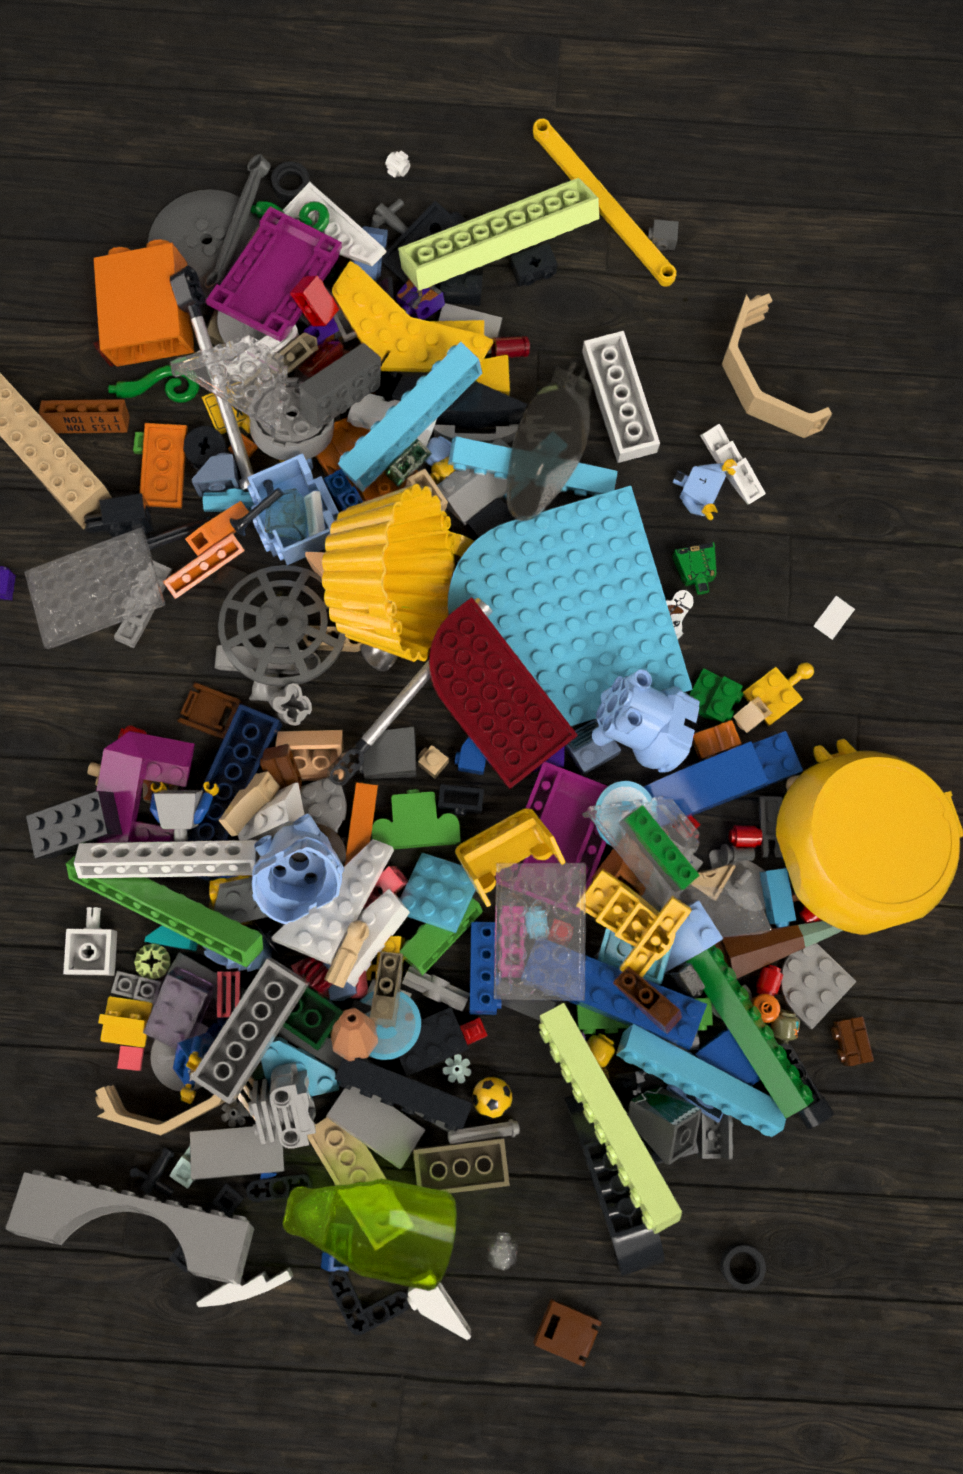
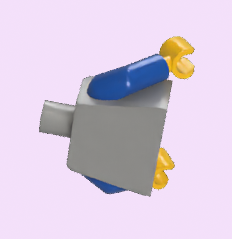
[150,781,219,841]

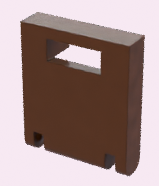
[177,683,242,740]
[533,1298,602,1367]

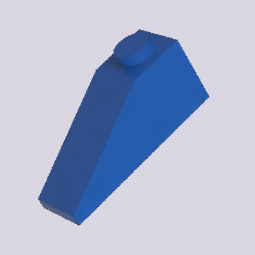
[455,737,486,775]

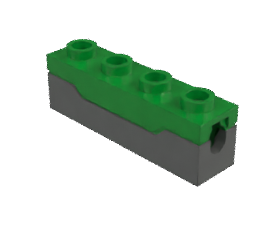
[618,805,700,892]

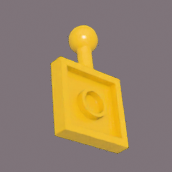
[743,663,814,727]

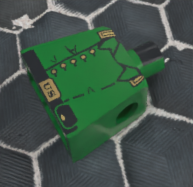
[672,542,716,595]

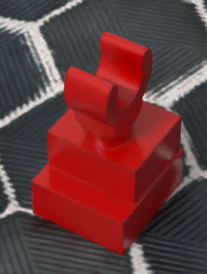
[459,1018,488,1045]

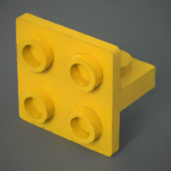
[98,997,153,1047]

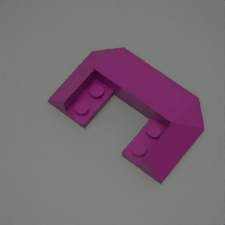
[96,731,195,843]

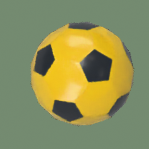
[472,1077,512,1118]

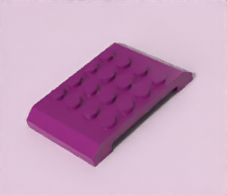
[206,207,342,342]

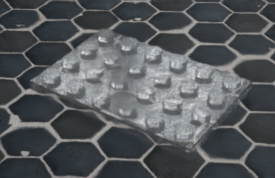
[24,528,165,649]

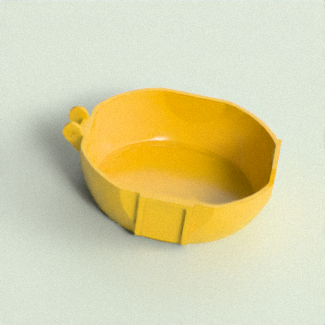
[776,739,963,935]

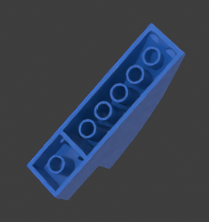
[643,731,803,828]

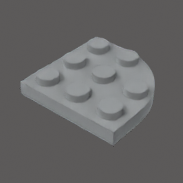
[300,774,347,833]
[781,943,857,1029]

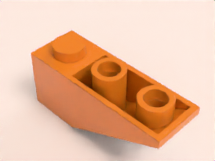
[185,501,249,556]

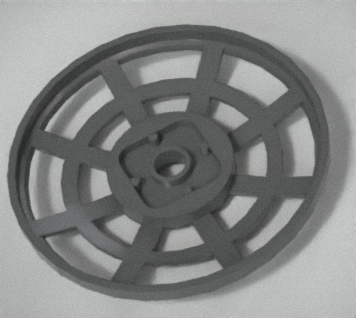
[218,565,346,687]

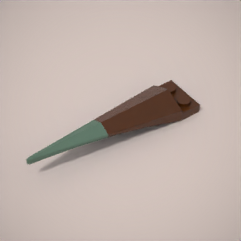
[714,921,843,979]

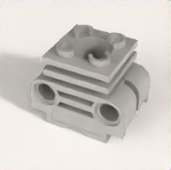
[248,1062,316,1148]

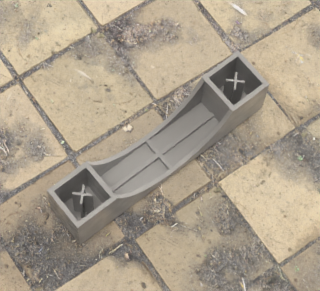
[6,1170,254,1285]

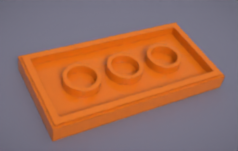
[140,423,188,509]

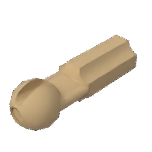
[324,920,370,988]

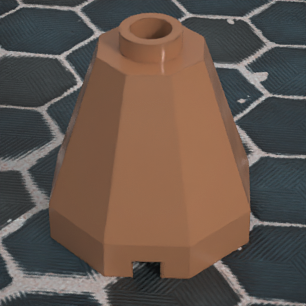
[330,1008,378,1061]

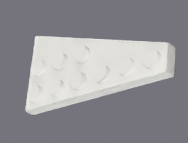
[283,182,386,266]
[271,839,394,965]

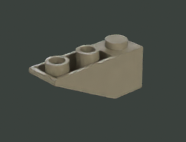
[370,951,403,1027]

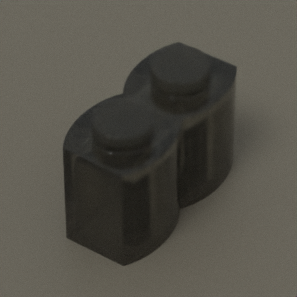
[663,963,705,999]

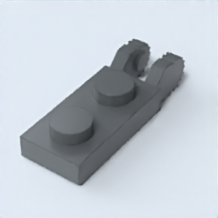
[759,797,782,857]

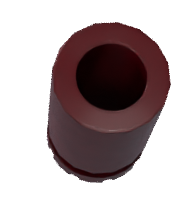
[490,336,530,358]

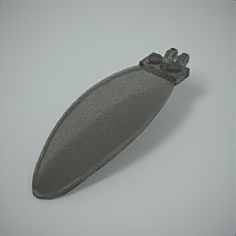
[507,361,594,521]

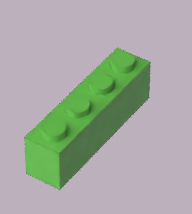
[399,898,483,976]

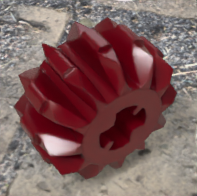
[298,956,332,993]

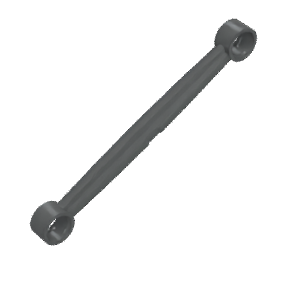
[205,154,271,292]

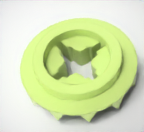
[134,944,170,979]

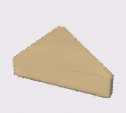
[690,864,736,901]

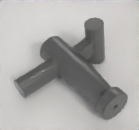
[371,199,409,234]

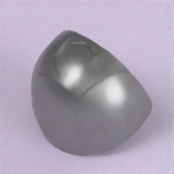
[361,644,397,671]

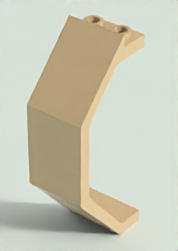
[722,294,832,438]
[95,1085,225,1135]

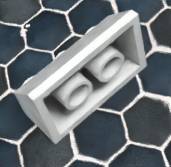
[238,783,304,841]

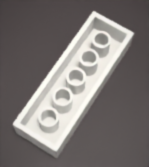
[582,331,660,463]

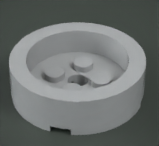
[249,378,334,461]

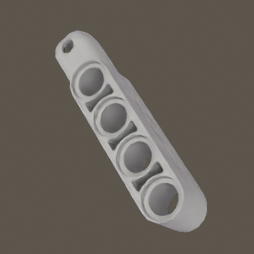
[215,645,321,674]

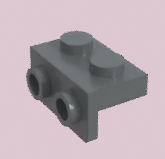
[697,1112,734,1159]

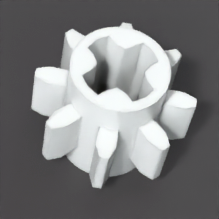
[385,151,410,178]

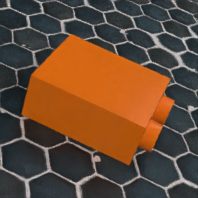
[94,239,194,367]

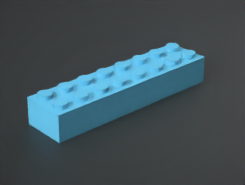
[338,342,482,492]

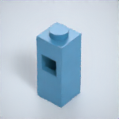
[759,868,796,928]

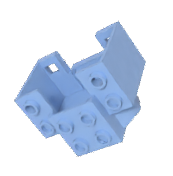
[247,453,339,565]

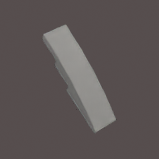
[114,561,172,648]

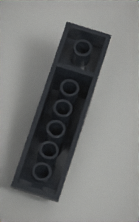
[380,353,527,428]

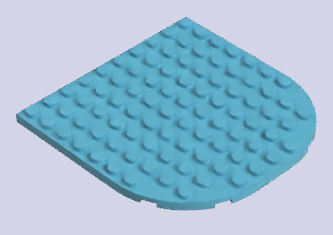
[448,486,693,726]

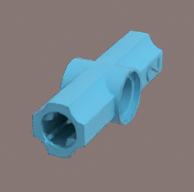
[203,489,254,512]

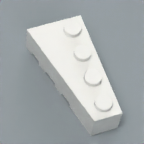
[347,394,437,450]
[346,889,410,987]

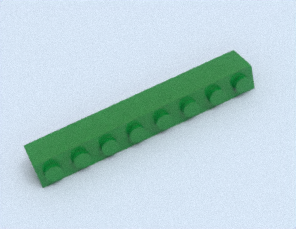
[686,945,814,1119]

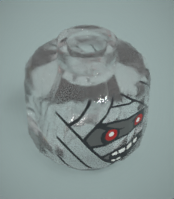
[487,1232,518,1269]

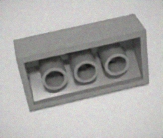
[437,437,519,525]

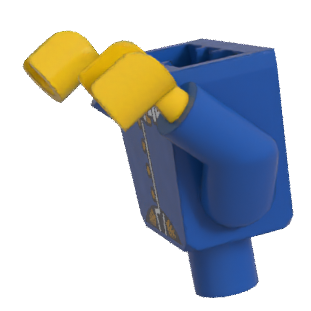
[173,1032,215,1104]

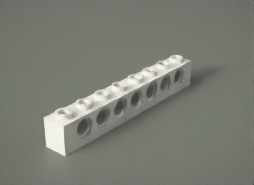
[74,840,260,878]

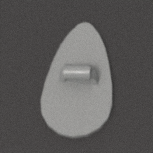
[709,850,765,911]

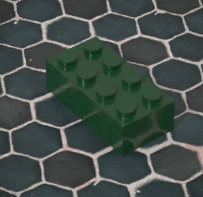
[283,985,345,1051]

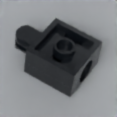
[84,493,154,539]

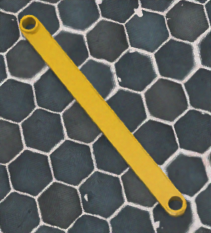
[533,119,676,286]

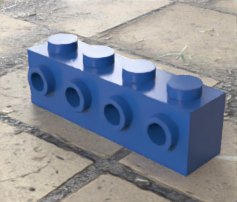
[470,922,502,1015]

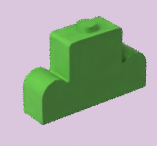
[372,789,461,850]

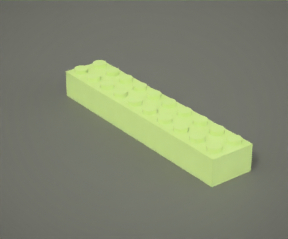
[398,178,599,290]
[538,1003,682,1234]

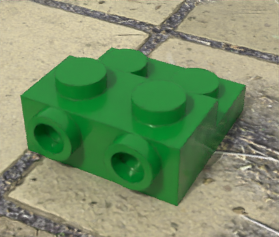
[689,668,744,725]

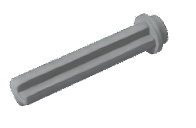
[448,1119,519,1145]

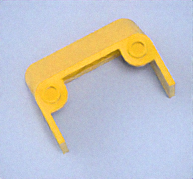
[455,809,566,907]

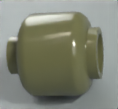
[770,1009,800,1044]

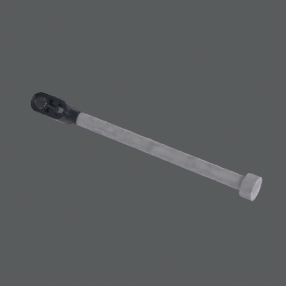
[170,266,254,491]
[327,598,493,785]

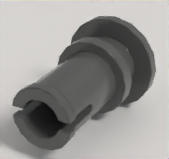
[719,844,755,865]

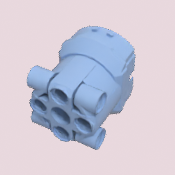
[592,669,700,772]
[251,814,345,924]

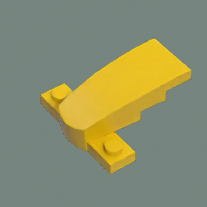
[577,868,691,977]

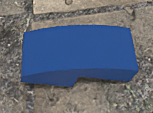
[323,469,363,511]

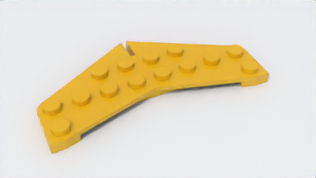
[332,261,493,372]

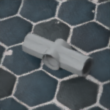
[402,966,470,1011]

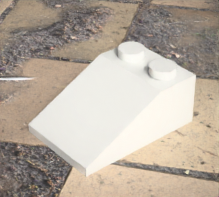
[407,1269,471,1340]

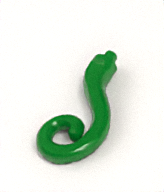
[251,201,330,232]
[109,364,200,403]

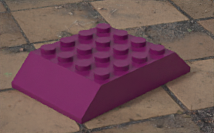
[496,762,609,916]

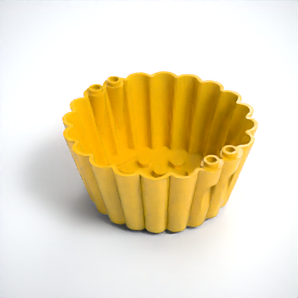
[322,484,455,662]

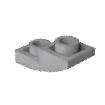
[111,971,161,1004]

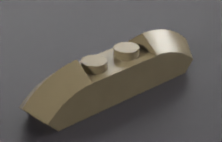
[232,332,318,410]

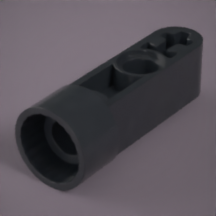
[781,1044,834,1129]

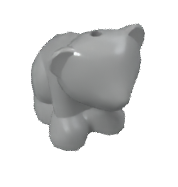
[249,673,312,726]

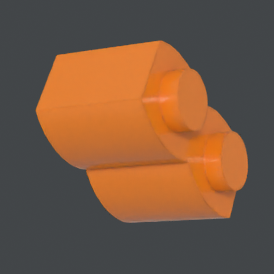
[692,720,742,761]

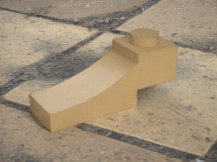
[219,771,280,836]

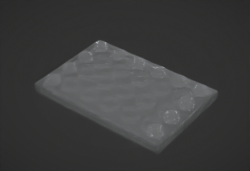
[494,863,586,1001]

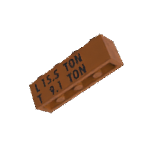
[39,399,130,433]

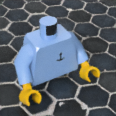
[673,459,737,520]

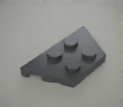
[214,877,269,923]

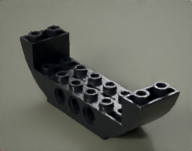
[564,1095,665,1276]

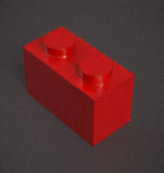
[290,276,339,327]

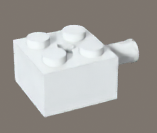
[64,907,117,976]

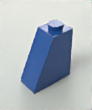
[692,1028,760,1086]

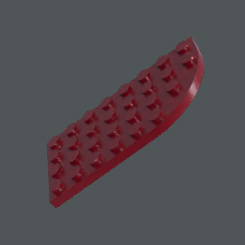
[429,597,578,789]

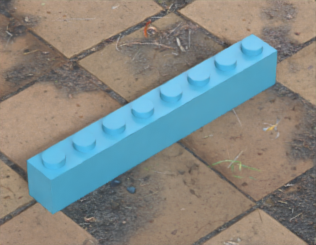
[448,436,618,496]
[616,1024,786,1137]

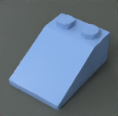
[665,900,723,972]

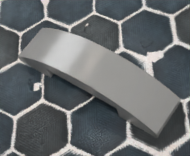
[434,425,517,444]

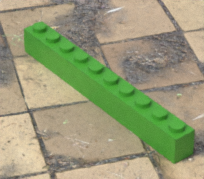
[66,855,263,968]

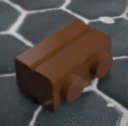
[260,744,302,791]
[831,1016,874,1067]

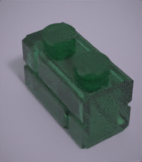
[384,439,432,487]

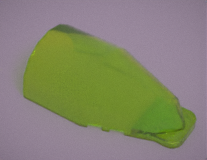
[283,1179,456,1291]

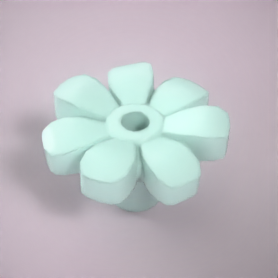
[443,1054,471,1083]

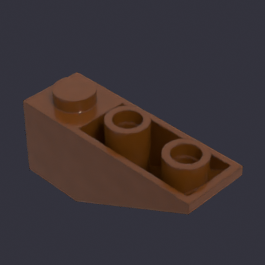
[613,966,682,1034]

